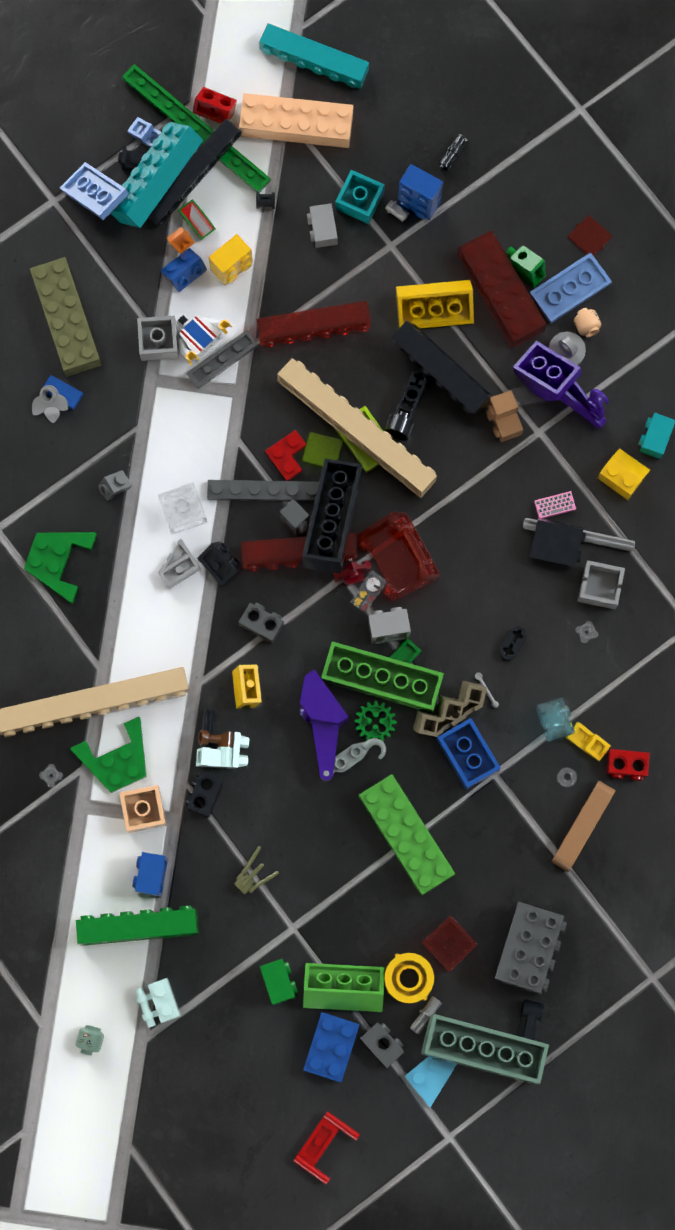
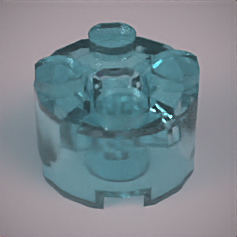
[537,698,575,742]

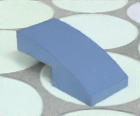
[127,117,161,148]

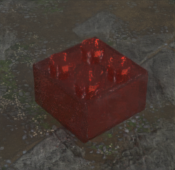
[421,916,478,972]

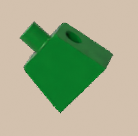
[505,246,546,289]

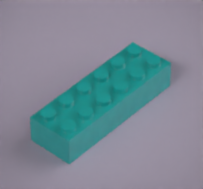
[110,122,203,228]

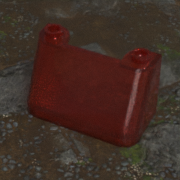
[356,512,440,601]

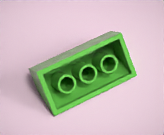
[303,963,384,1012]

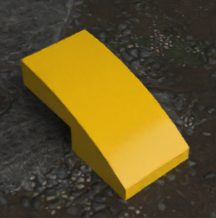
[566,722,611,761]

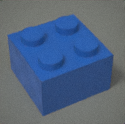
[132,852,168,898]

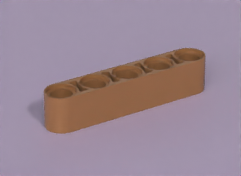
[551,781,616,872]

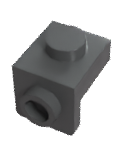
[98,470,132,501]

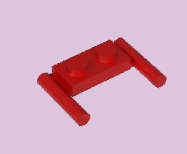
[293,1111,360,1185]

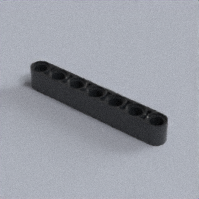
[148,119,242,227]

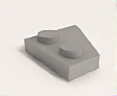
[158,539,201,590]

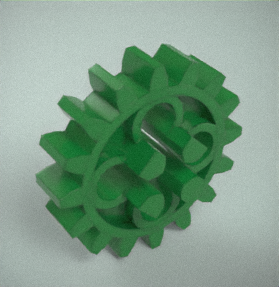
[355,701,397,742]

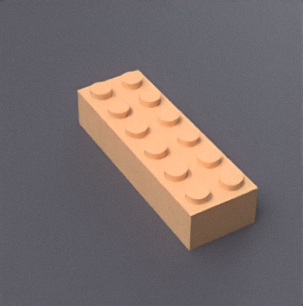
[239,93,353,148]

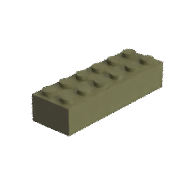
[30,257,102,377]

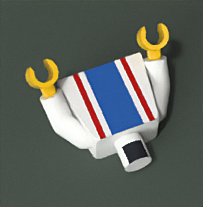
[177,315,233,366]

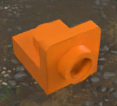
[167,227,195,254]

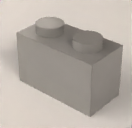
[307,203,338,248]

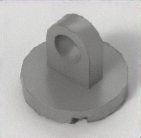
[549,332,586,365]

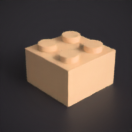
[119,785,167,833]

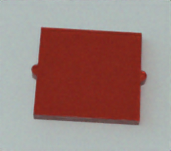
[568,215,613,256]

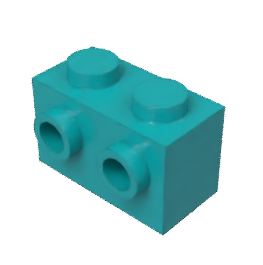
[638,412,675,459]

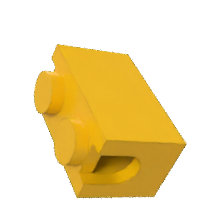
[232,665,262,709]

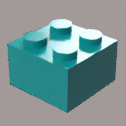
[335,170,385,224]

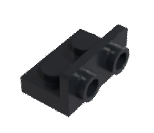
[197,541,243,586]

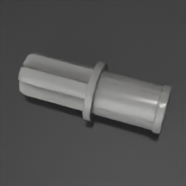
[410,996,442,1034]

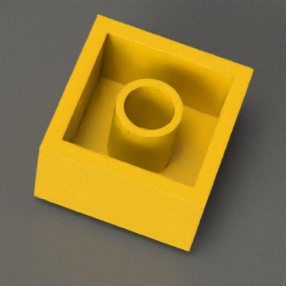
[208,234,253,285]

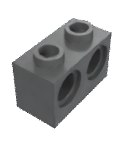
[279,499,310,536]
[239,603,284,644]

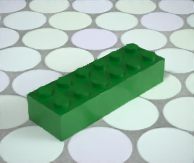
[76,906,199,946]

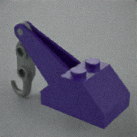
[300,670,386,781]

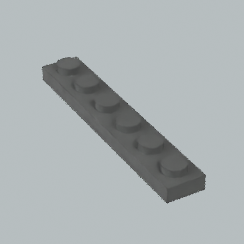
[207,480,319,502]

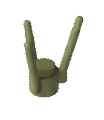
[234,846,279,894]

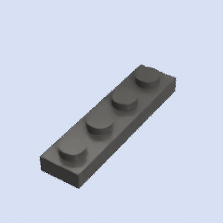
[187,330,259,389]

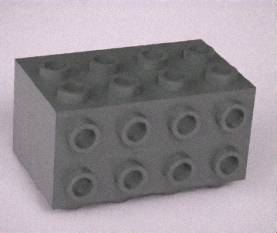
[495,902,567,995]

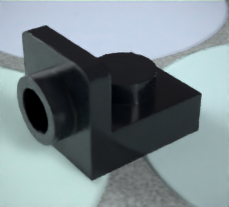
[118,146,146,171]

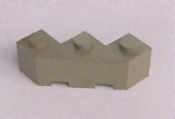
[413,681,487,737]

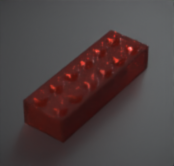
[458,230,547,348]

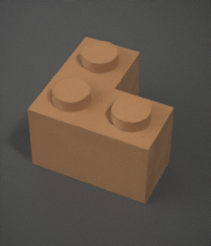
[486,390,523,442]

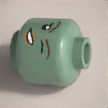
[76,1025,104,1056]

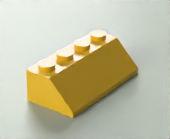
[396,280,474,328]

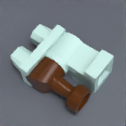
[196,730,249,769]

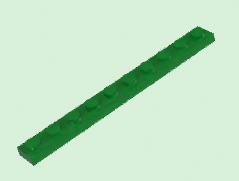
[122,64,271,193]

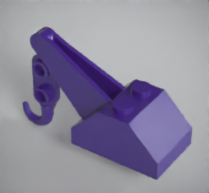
[513,341,609,429]

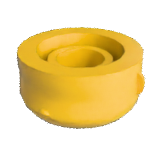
[384,953,434,1004]

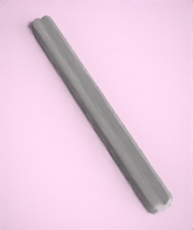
[523,518,635,552]

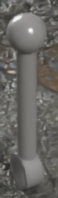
[475,672,499,708]

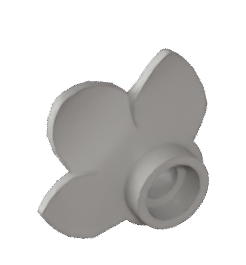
[32,385,68,423]

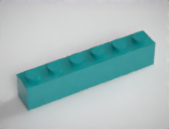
[259,23,369,89]

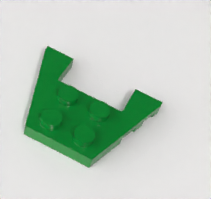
[24,532,97,604]
[71,716,147,793]

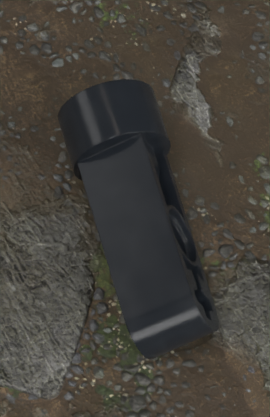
[384,369,428,441]

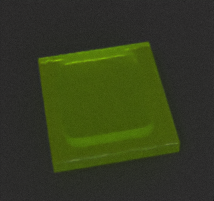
[302,432,343,466]

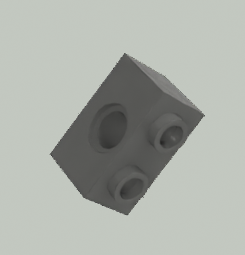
[360,1022,404,1068]

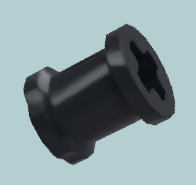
[256,192,275,209]

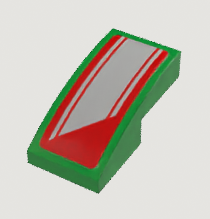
[177,199,216,240]

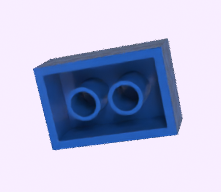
[398,164,443,221]
[436,718,501,790]
[303,1012,360,1082]

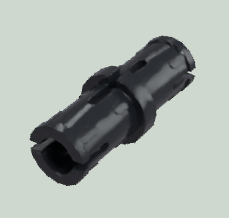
[439,134,468,171]

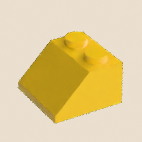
[597,448,650,500]

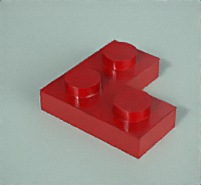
[265,430,307,481]

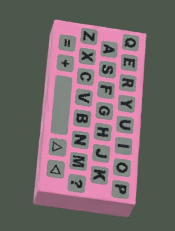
[534,491,576,519]

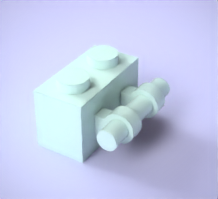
[136,978,181,1028]

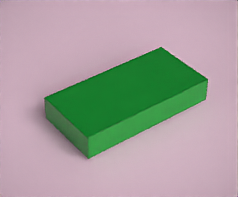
[389,638,422,663]

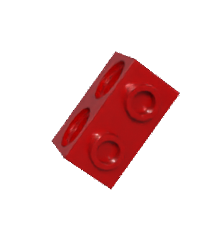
[192,87,237,124]
[607,749,650,781]

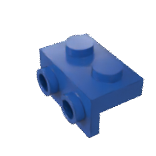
[161,248,207,292]

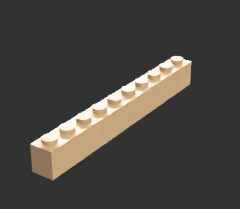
[277,358,437,498]
[0,667,190,737]

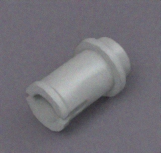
[385,200,409,222]

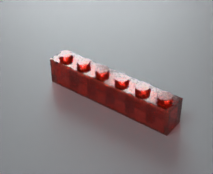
[256,301,371,347]
[241,533,357,571]

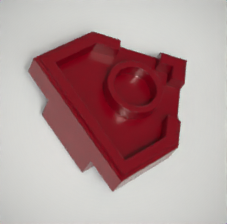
[333,561,372,587]

